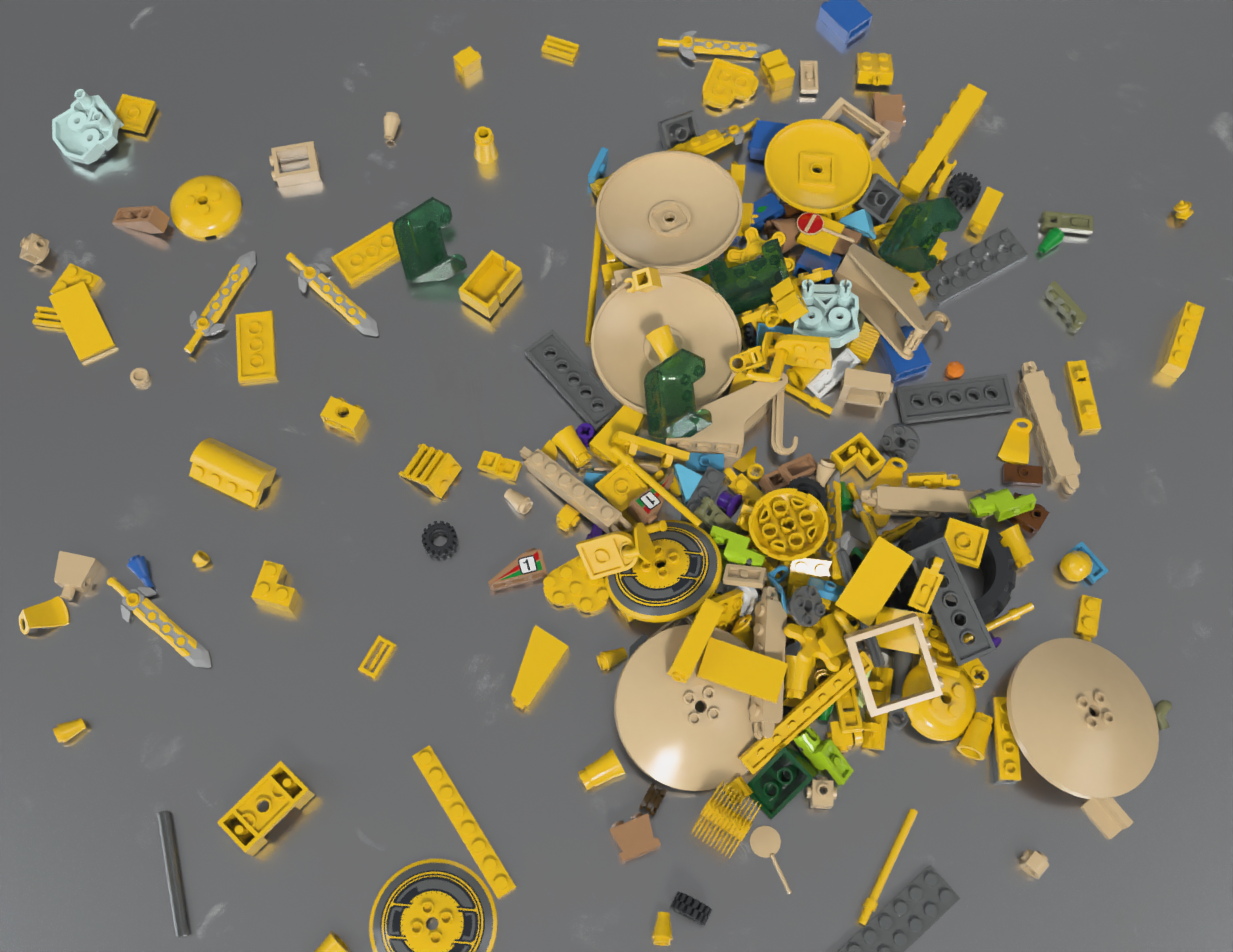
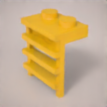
[399,444,462,498]

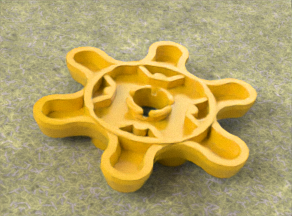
[727,227,795,293]
[783,618,849,672]

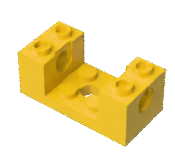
[217,760,315,856]

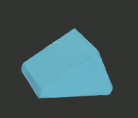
[839,208,876,240]
[674,463,702,506]

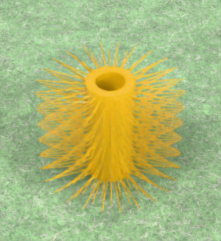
[691,780,762,858]

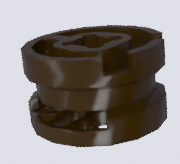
[639,783,667,817]

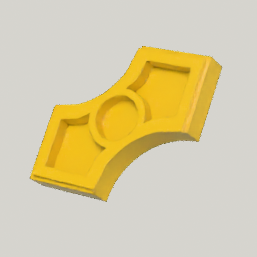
[818,613,847,658]

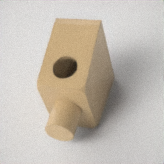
[54,551,102,600]

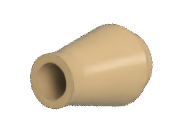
[383,112,401,140]
[815,458,836,488]
[504,488,533,514]

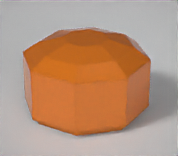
[945,361,965,380]

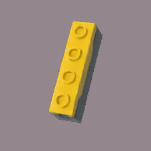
[989,697,1021,784]

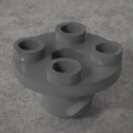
[881,423,920,460]
[786,586,825,627]

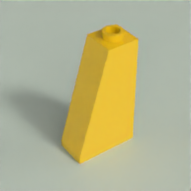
[589,405,646,468]
[667,598,725,684]
[511,625,569,710]

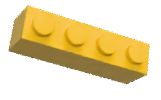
[1160,301,1205,378]

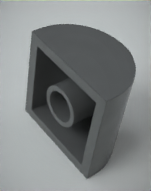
[658,110,700,151]
[855,174,904,224]

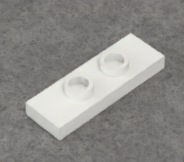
[807,347,861,399]

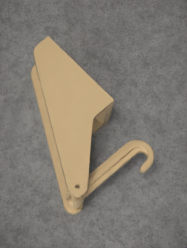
[833,243,951,360]
[665,373,798,458]

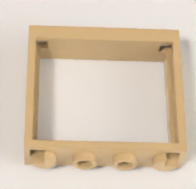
[814,97,890,172]
[843,613,944,717]

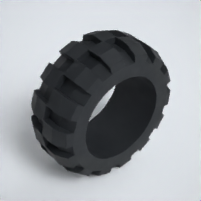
[895,512,1016,634]

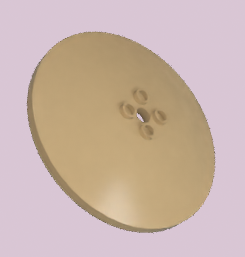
[596,151,743,273]
[591,273,742,418]
[614,625,758,791]
[1007,638,1159,800]

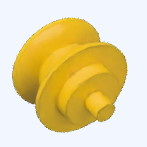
[1173,200,1194,220]

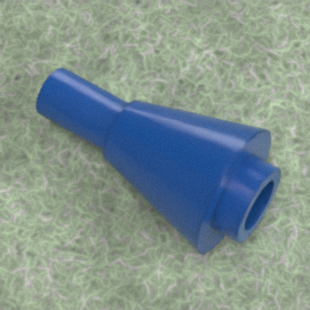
[127,555,155,589]

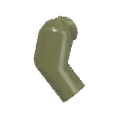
[1154,700,1172,730]

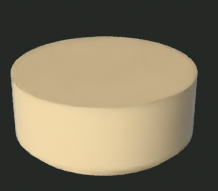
[130,367,151,387]

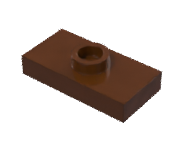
[1003,463,1043,486]

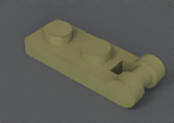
[1041,211,1093,235]
[1045,281,1087,330]
[694,496,742,534]

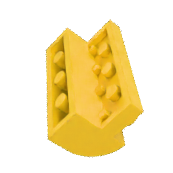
[189,437,276,508]

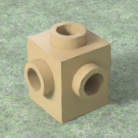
[19,233,50,265]
[806,777,837,809]

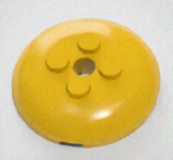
[170,175,242,239]
[748,488,828,561]
[902,665,977,741]

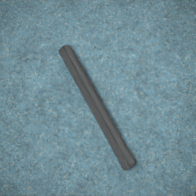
[836,551,885,668]
[158,811,189,938]

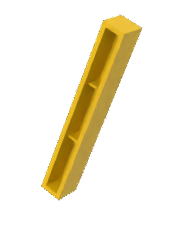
[898,83,987,202]

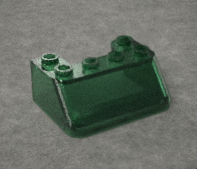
[878,196,963,273]
[393,197,467,283]
[707,238,790,315]
[644,348,712,439]

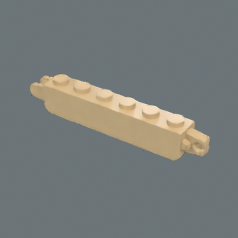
[1018,361,1081,495]
[519,446,634,534]
[860,484,987,520]
[749,586,787,740]

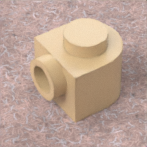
[1019,849,1049,879]

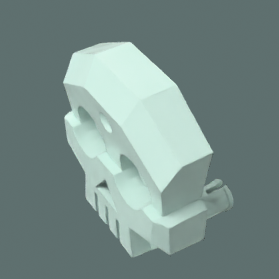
[52,89,124,164]
[793,279,860,348]

